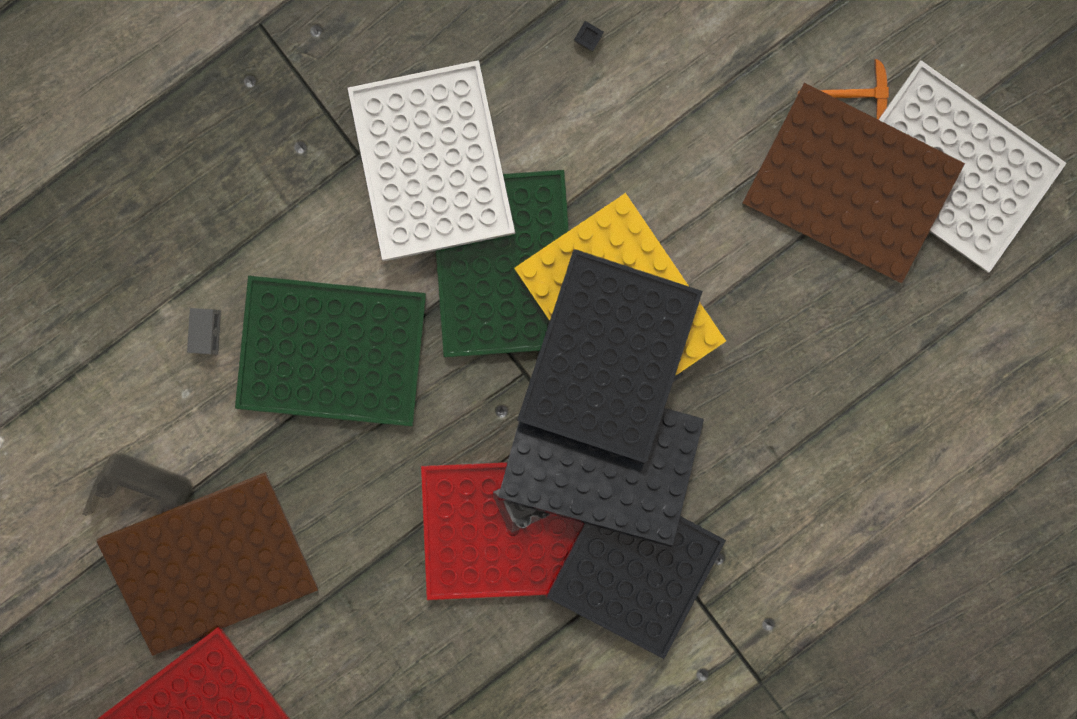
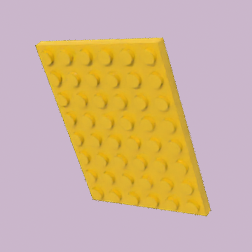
[514,193,726,376]

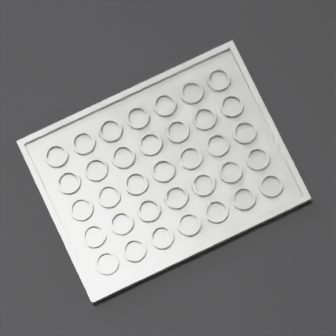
[348,60,515,262]
[878,61,1066,273]

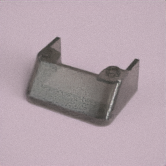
[82,452,193,516]

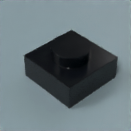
[574,21,604,52]

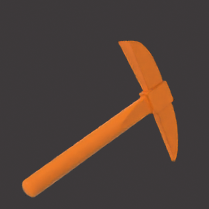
[797,59,889,119]

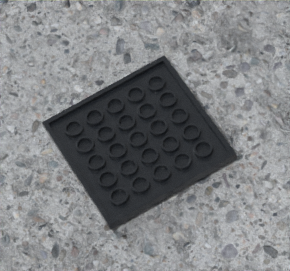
[546,516,726,659]

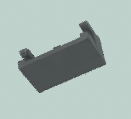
[187,308,221,354]

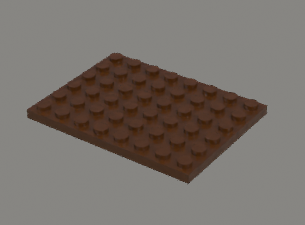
[742,82,965,283]
[97,472,318,656]

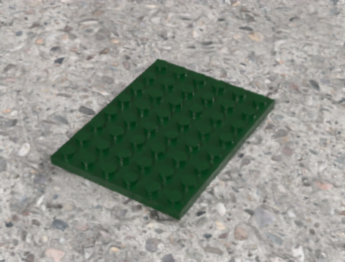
[436,170,569,357]
[235,275,426,426]

